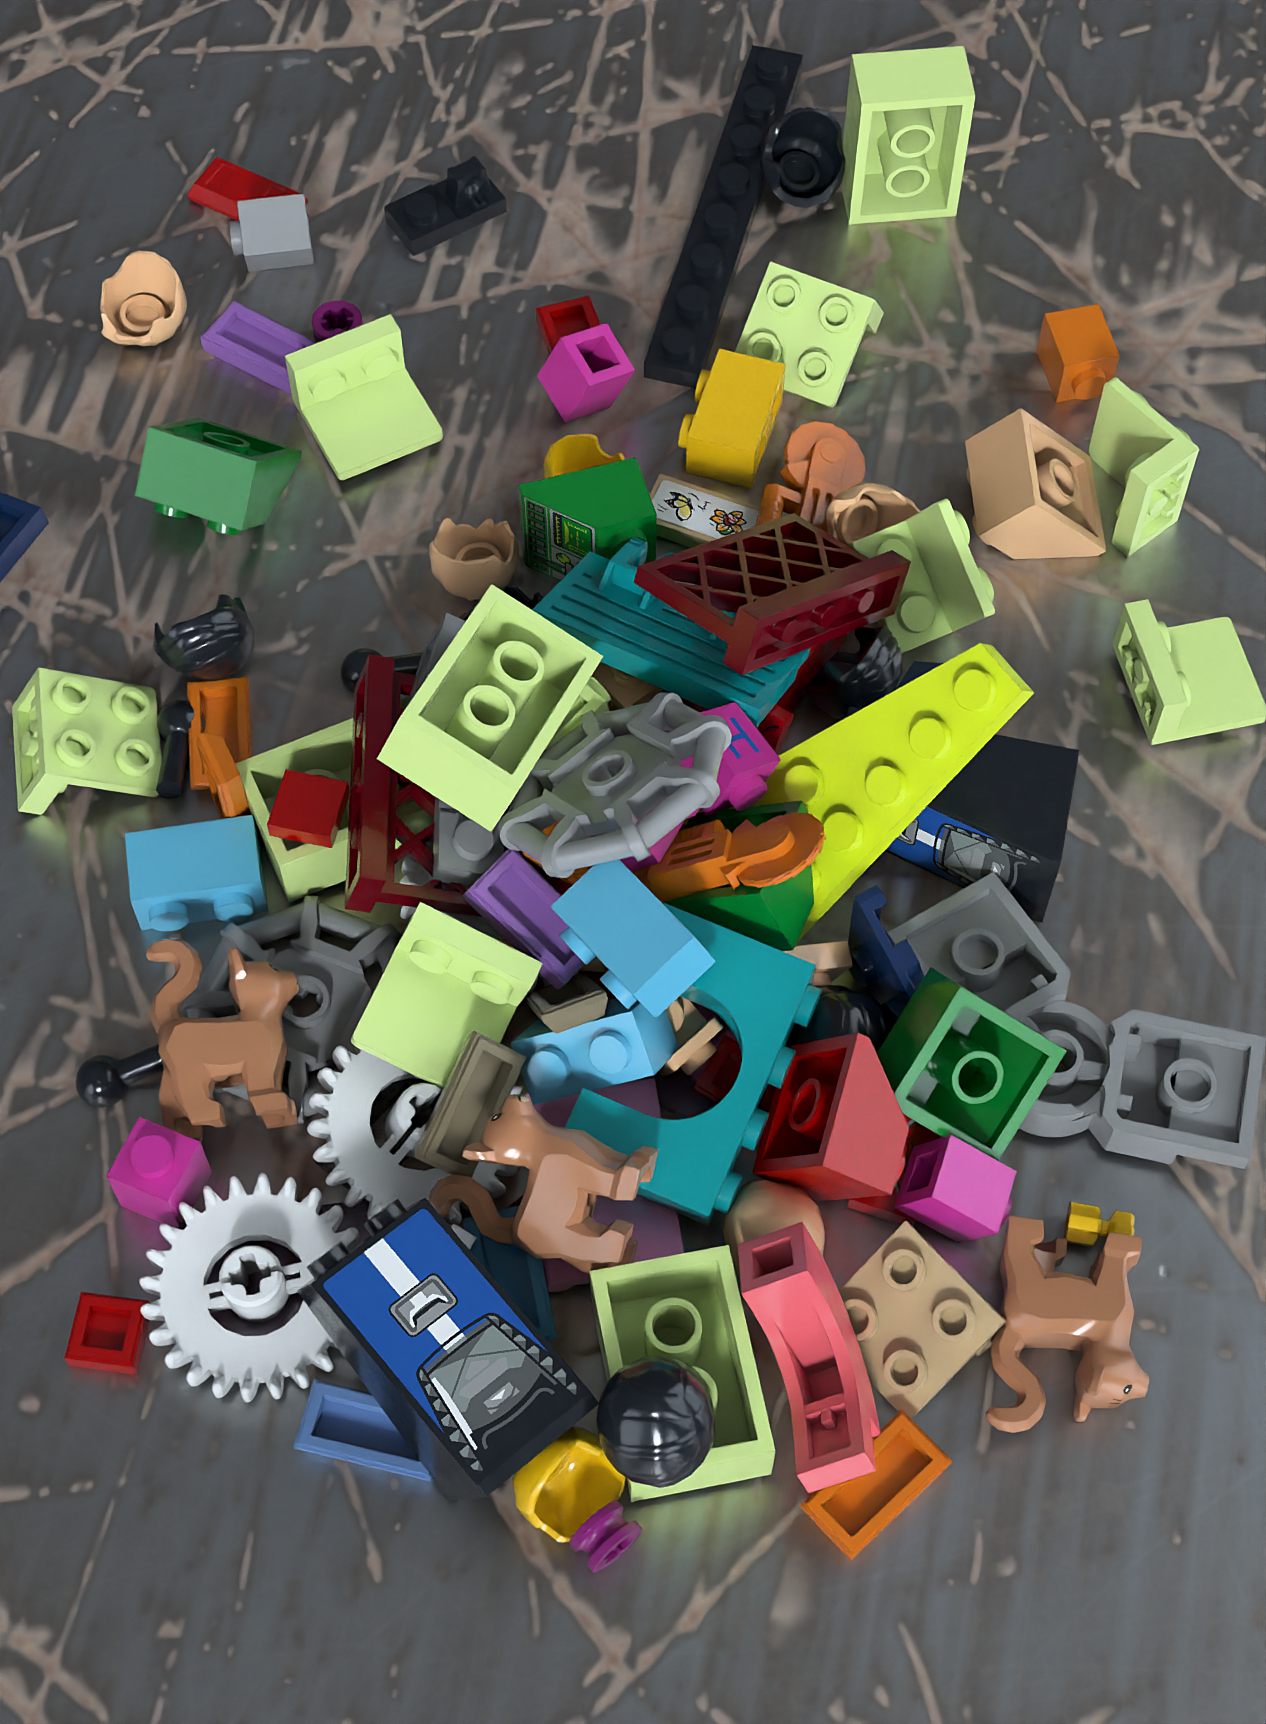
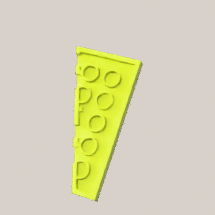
[683,643,1034,942]

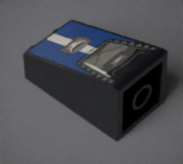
[847,707,1079,922]
[297,1198,599,1500]

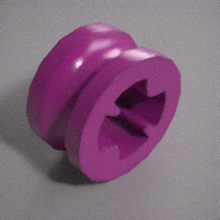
[312,300,363,343]
[569,1500,642,1573]

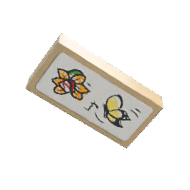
[649,474,759,548]

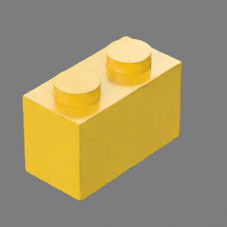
[678,349,786,489]

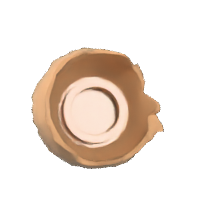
[100,250,187,346]
[825,482,920,545]
[429,518,520,601]
[722,1179,825,1277]

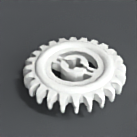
[307,1045,522,1226]
[139,1173,359,1402]

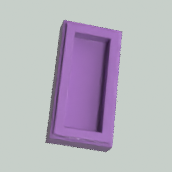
[200,301,317,396]
[462,849,585,990]

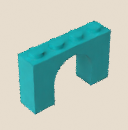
[565,903,822,1226]

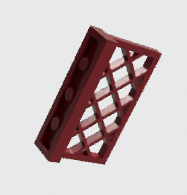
[634,513,911,675]
[345,654,511,917]

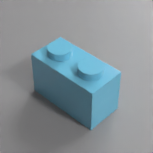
[125,815,269,931]
[550,860,716,1018]
[511,998,679,1105]

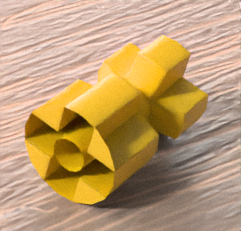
[1063,1201,1135,1247]

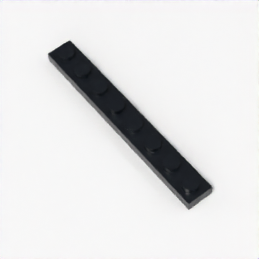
[644,45,803,389]

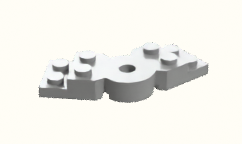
[887,872,1266,1169]

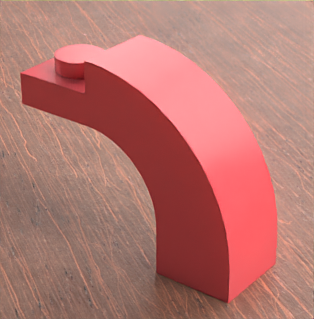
[738,1221,881,1493]

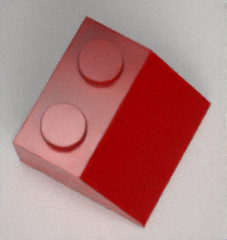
[752,1033,909,1201]

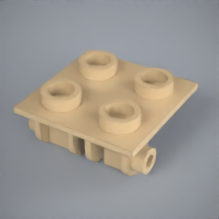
[839,1221,1006,1419]

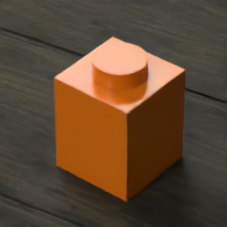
[1036,304,1120,403]

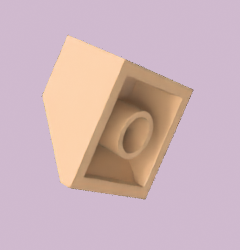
[965,408,1106,559]

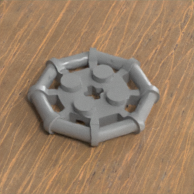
[498,693,732,878]
[181,896,401,1123]

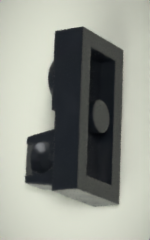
[384,156,507,256]

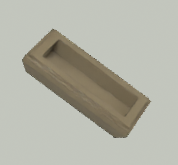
[525,973,608,1034]
[415,1031,527,1178]

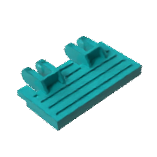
[532,537,811,728]

